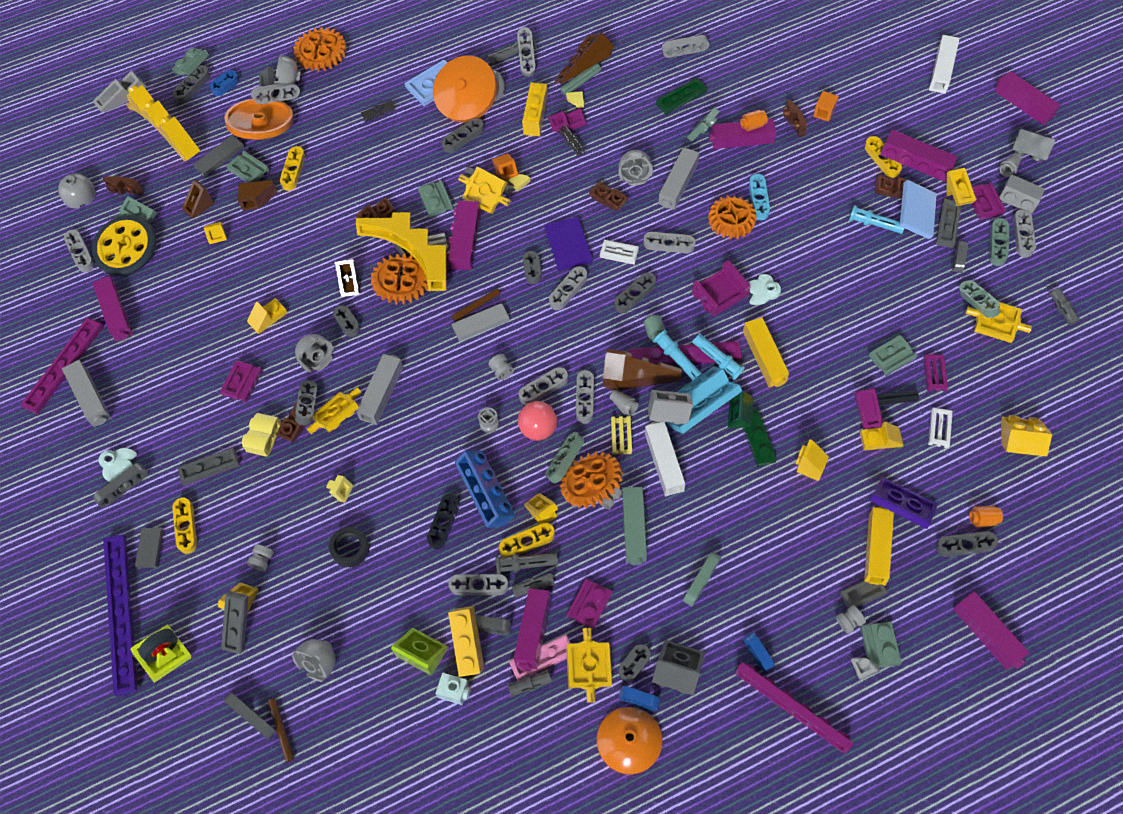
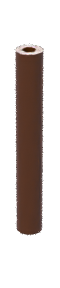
[451,288,500,322]
[268,698,294,763]

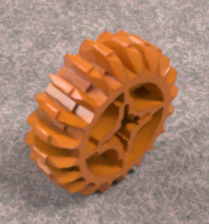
[708,195,757,240]

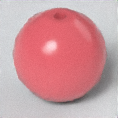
[518,401,558,441]

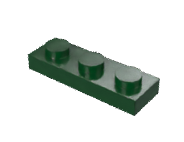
[656,78,707,115]
[743,409,777,468]

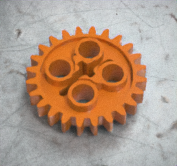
[293,27,347,72]
[371,254,428,305]
[560,452,623,509]

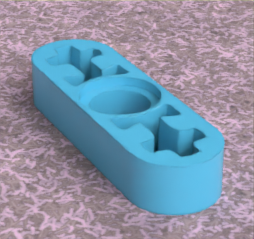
[749,174,770,220]

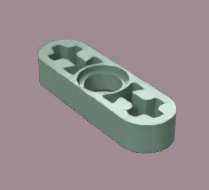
[989,218,1009,266]
[959,280,1001,318]
[545,432,584,483]
[683,552,721,607]

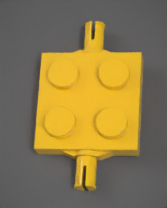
[458,167,511,214]
[965,302,1032,343]
[306,387,362,435]
[566,628,612,703]

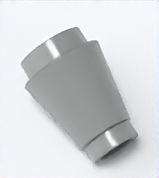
[1000,153,1022,177]
[610,390,638,416]

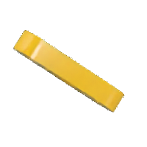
[865,136,902,178]
[280,146,305,191]
[172,498,197,554]
[499,523,555,557]

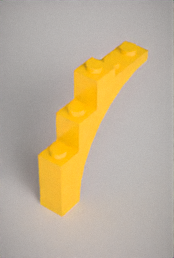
[126,85,200,161]
[356,212,446,291]

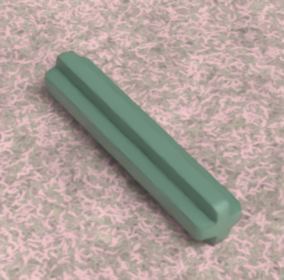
[560,64,601,95]

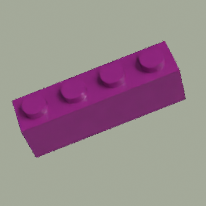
[880,130,957,182]
[446,201,481,270]

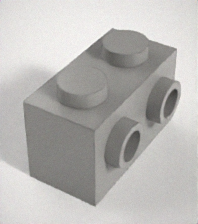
[999,174,1045,214]
[647,390,693,424]

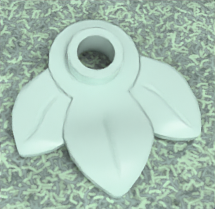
[748,274,781,305]
[99,448,137,482]

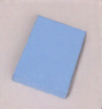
[405,60,447,106]
[900,180,937,239]

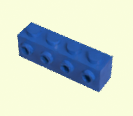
[455,451,516,528]

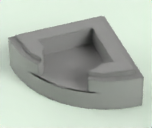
[851,657,881,679]

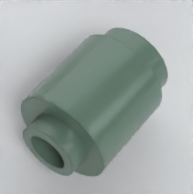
[643,314,666,343]

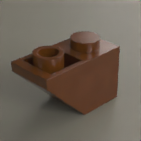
[238,180,277,210]

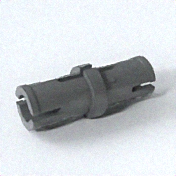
[1049,288,1080,325]
[512,572,555,598]
[507,669,552,697]

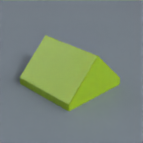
[391,628,448,676]

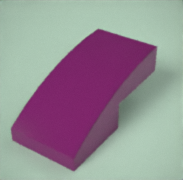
[548,108,587,132]

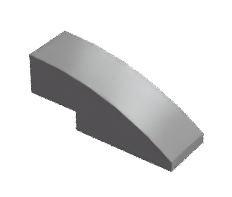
[93,71,147,113]

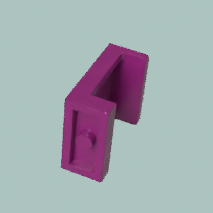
[692,260,751,317]

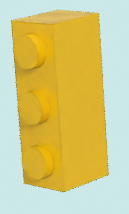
[522,82,548,136]
[448,606,484,677]

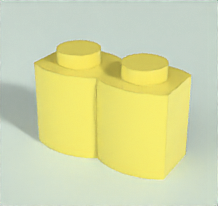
[242,413,281,457]

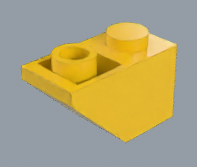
[796,440,829,481]

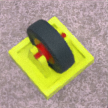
[130,624,191,683]

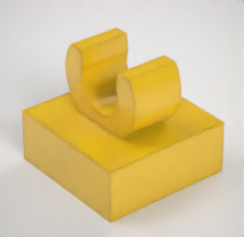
[204,222,227,244]

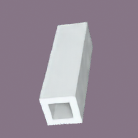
[929,35,959,94]
[645,422,685,496]

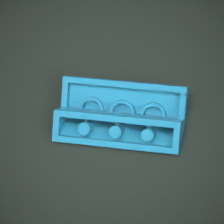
[667,366,742,434]

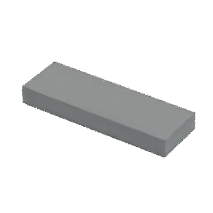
[451,303,510,341]

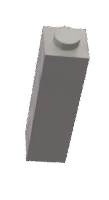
[659,147,699,210]
[356,354,403,425]
[62,360,111,427]

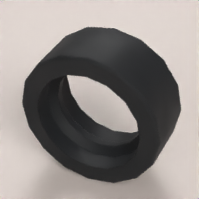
[328,527,369,568]

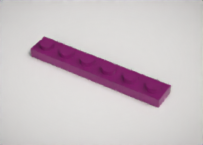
[627,341,741,366]
[735,662,853,754]

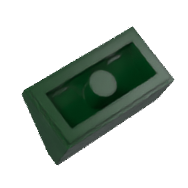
[728,391,754,429]

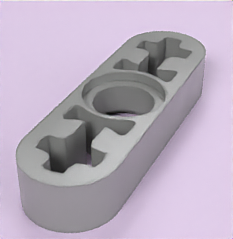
[517,27,535,77]
[662,35,709,58]
[251,82,300,104]
[1013,209,1036,258]
[64,230,95,273]
[643,232,695,254]
[549,267,587,310]
[519,367,568,405]
[576,370,594,424]
[448,574,509,595]

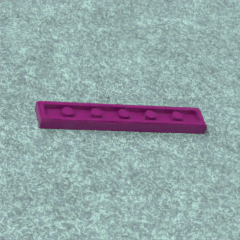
[20,317,104,415]

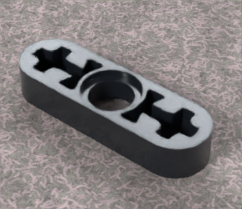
[427,493,460,550]

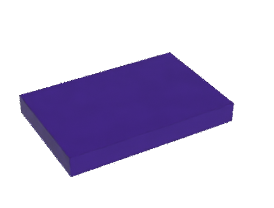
[544,217,592,271]
[870,477,938,529]

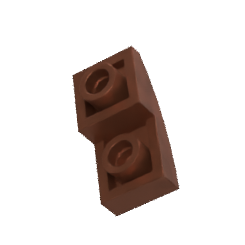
[783,100,807,137]
[874,175,907,198]
[103,176,144,196]
[589,181,628,211]
[356,197,397,218]
[276,403,307,442]

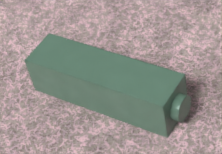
[622,487,647,565]

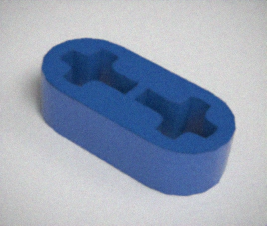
[210,70,239,96]
[743,632,774,672]
[618,686,660,711]

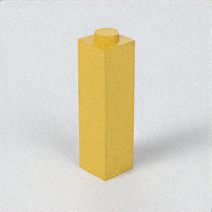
[743,317,789,388]
[864,507,894,586]

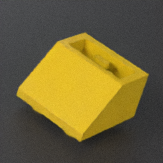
[1001,415,1052,456]

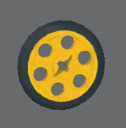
[92,215,156,276]

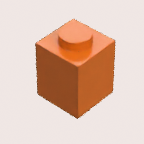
[813,91,839,122]
[492,153,518,181]

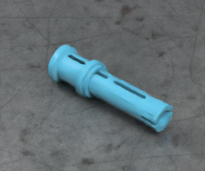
[849,205,904,234]
[653,330,702,381]
[692,333,745,380]

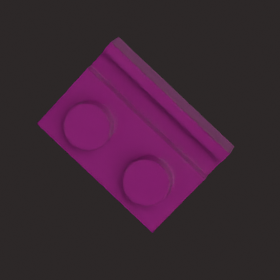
[971,182,1006,220]
[220,360,262,403]
[567,579,613,630]

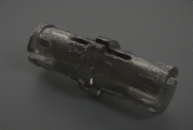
[361,100,395,122]
[559,125,586,156]

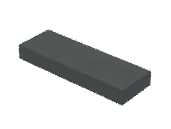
[193,135,244,177]
[935,199,962,248]
[177,447,240,486]
[221,591,248,654]

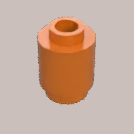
[740,110,768,132]
[969,506,1003,527]

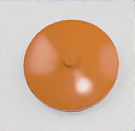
[433,56,498,122]
[224,98,293,139]

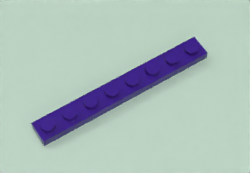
[103,534,138,696]

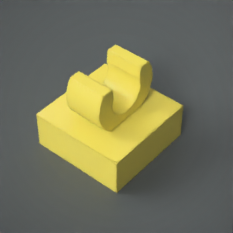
[326,475,353,503]

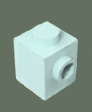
[435,673,471,705]

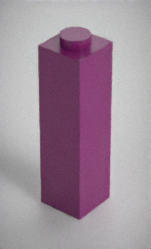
[995,71,1060,125]
[708,119,776,149]
[93,276,134,342]
[514,588,552,671]
[953,591,1029,670]

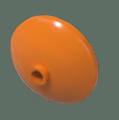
[597,707,662,775]

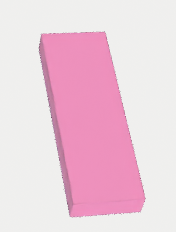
[509,634,571,681]

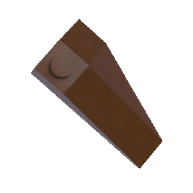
[554,32,614,84]
[603,349,682,390]

